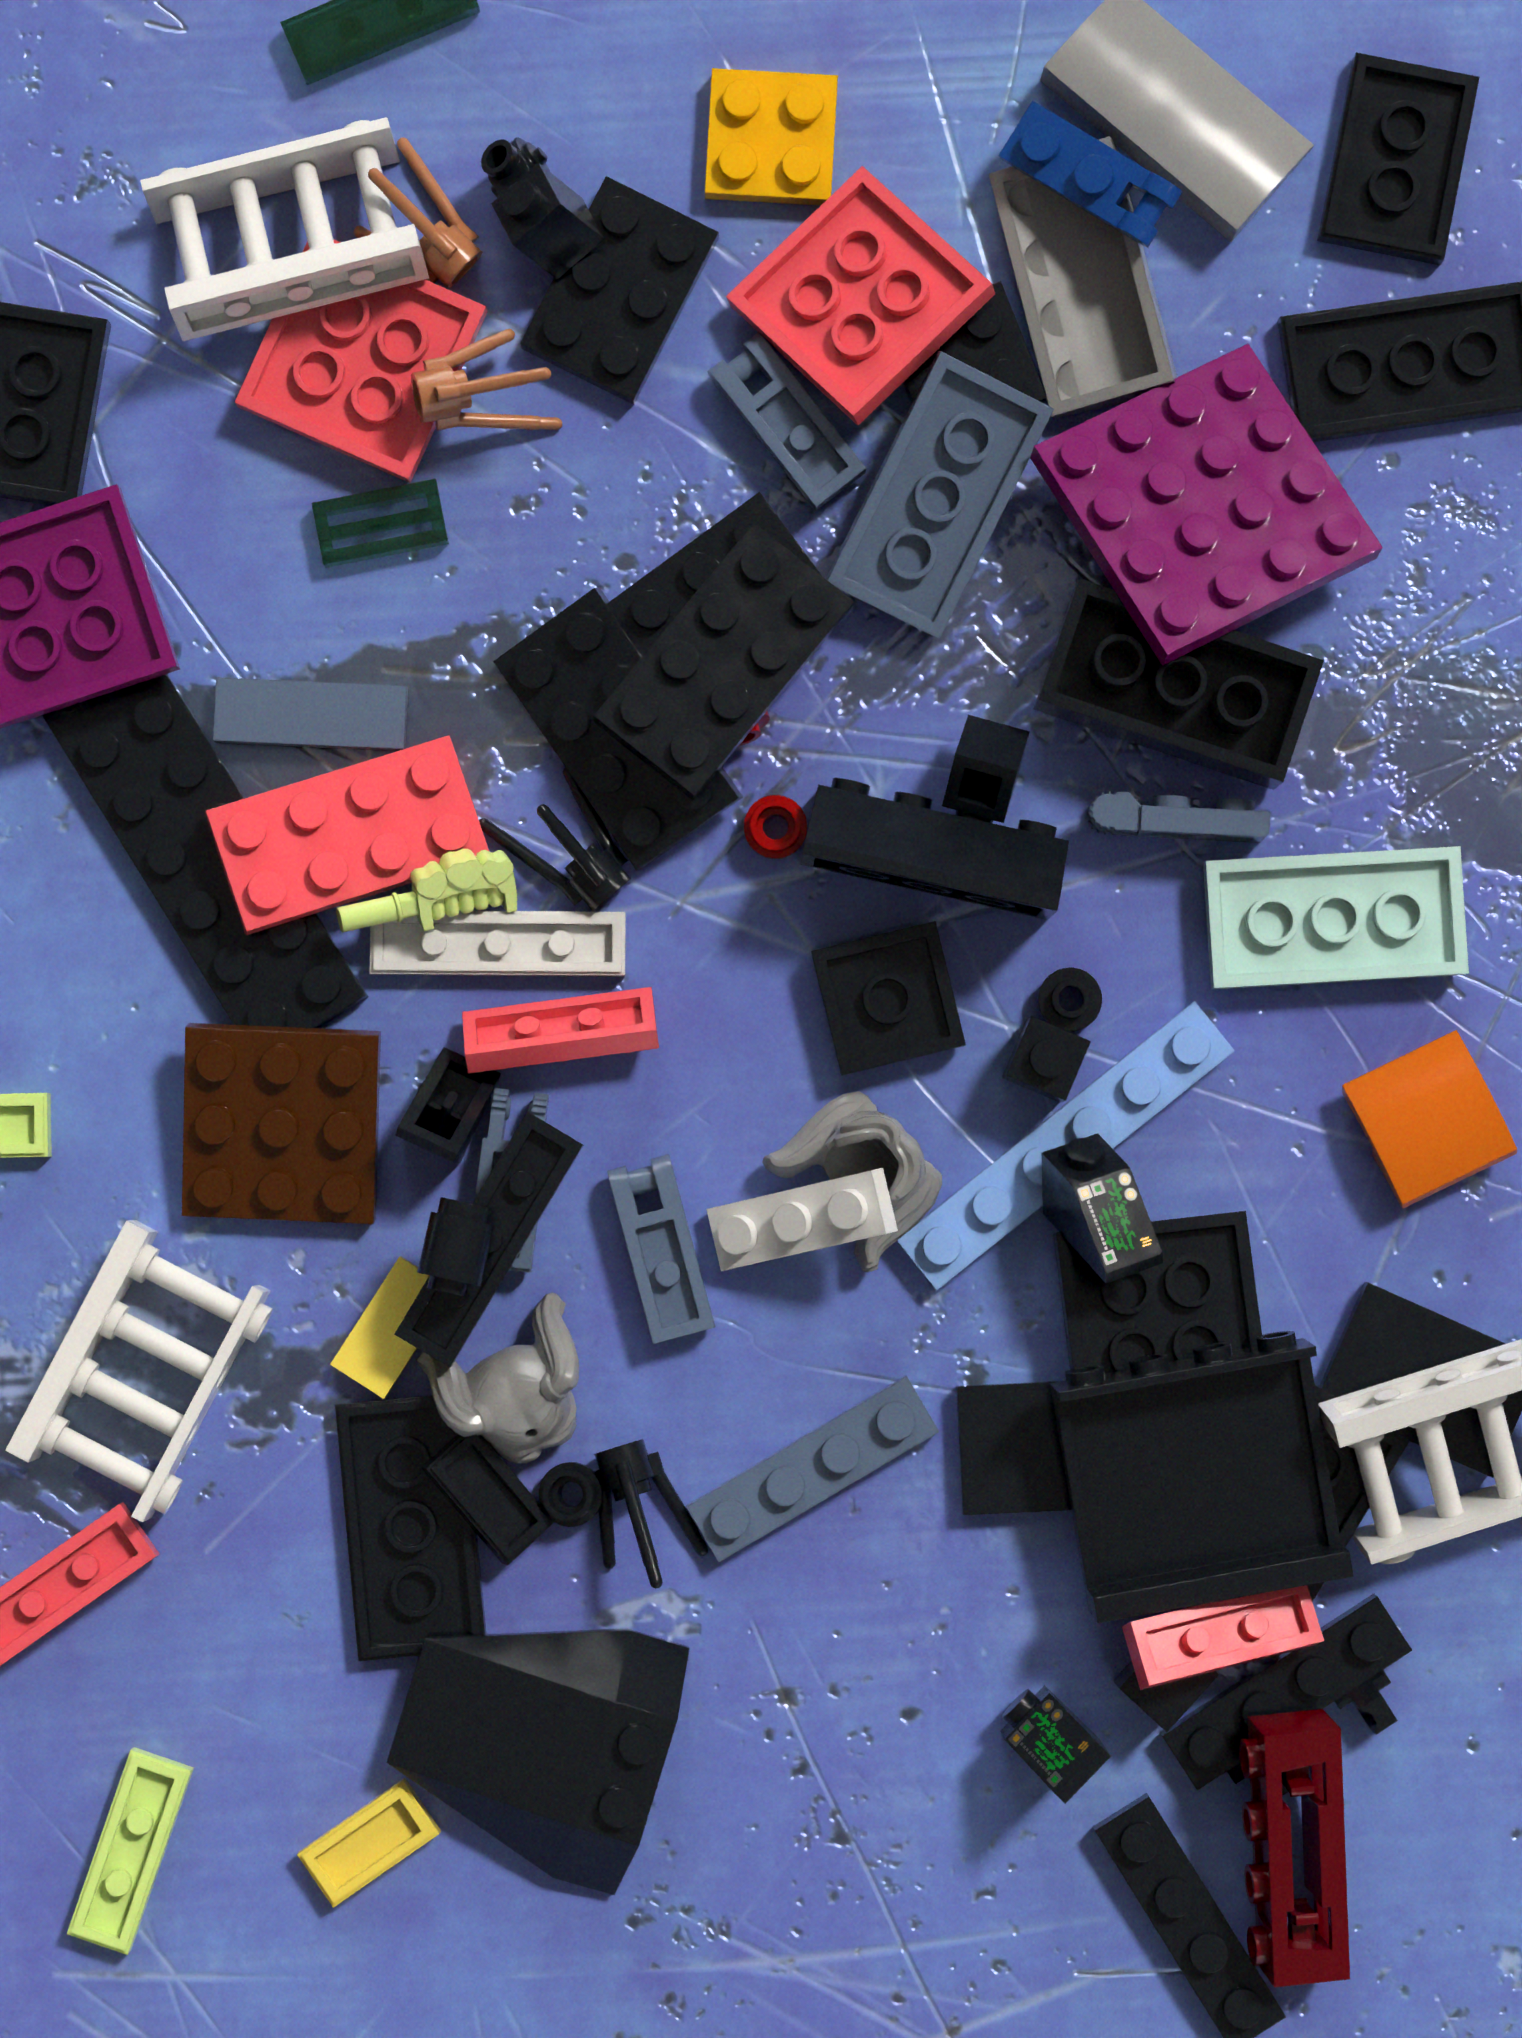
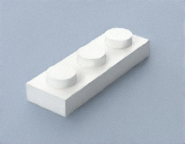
[706,1168,898,1271]

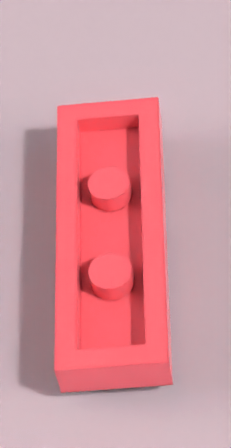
[462,987,659,1074]
[0,1502,160,1666]
[1122,1585,1324,1690]

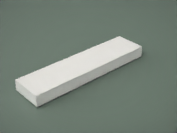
[370,911,626,977]

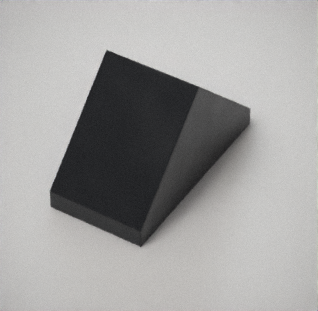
[395,1047,501,1163]

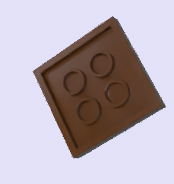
[182,1023,381,1224]

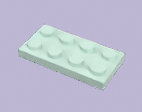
[1203,846,1469,990]

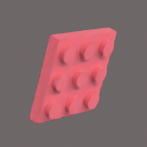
[726,166,995,426]
[234,239,488,484]

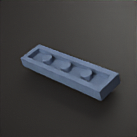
[686,1376,939,1562]

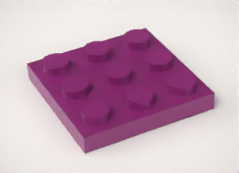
[0,484,180,729]

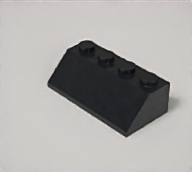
[801,778,1069,920]

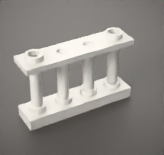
[140,117,429,341]
[5,1220,273,1522]
[1318,1339,1522,1565]

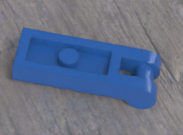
[998,100,1183,248]

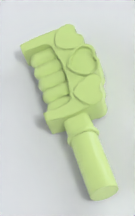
[336,848,517,933]

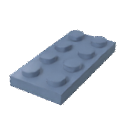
[825,351,1054,639]

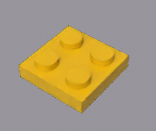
[705,68,838,206]

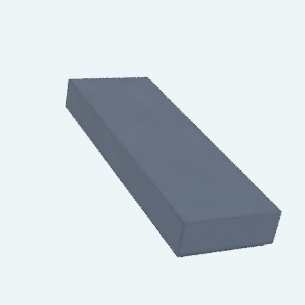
[213,677,408,751]

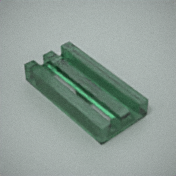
[311,479,449,568]

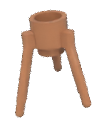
[353,137,483,289]
[411,329,562,431]

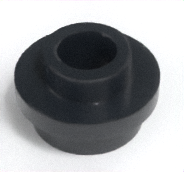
[1038,967,1102,1031]
[539,1462,603,1527]

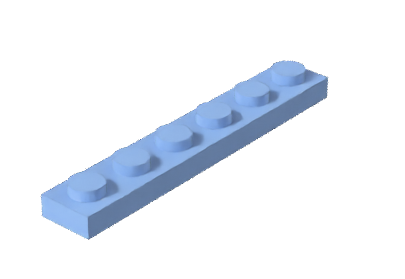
[897,1001,1235,1290]

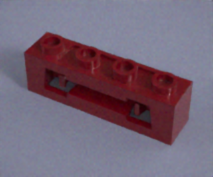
[1239,1709,1350,1988]

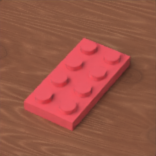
[205,735,489,935]

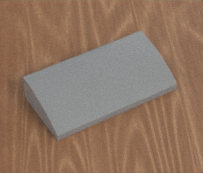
[1040,0,1314,242]
[989,136,1177,418]

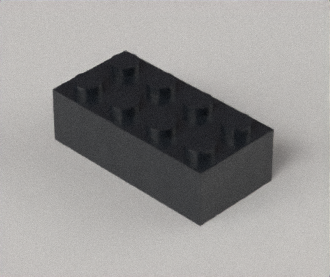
[1033,578,1324,790]

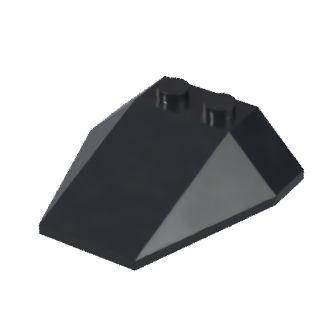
[387,1628,690,1895]

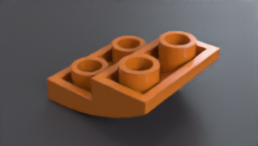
[1342,1030,1517,1209]

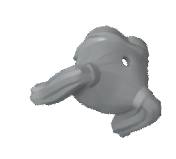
[762,1091,942,1272]
[417,1292,579,1464]

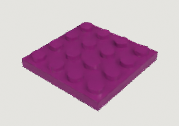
[1030,344,1383,666]

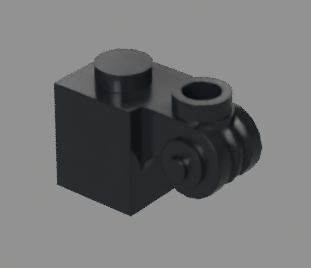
[481,137,604,279]

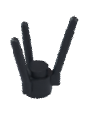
[479,767,631,911]
[594,1439,708,1589]

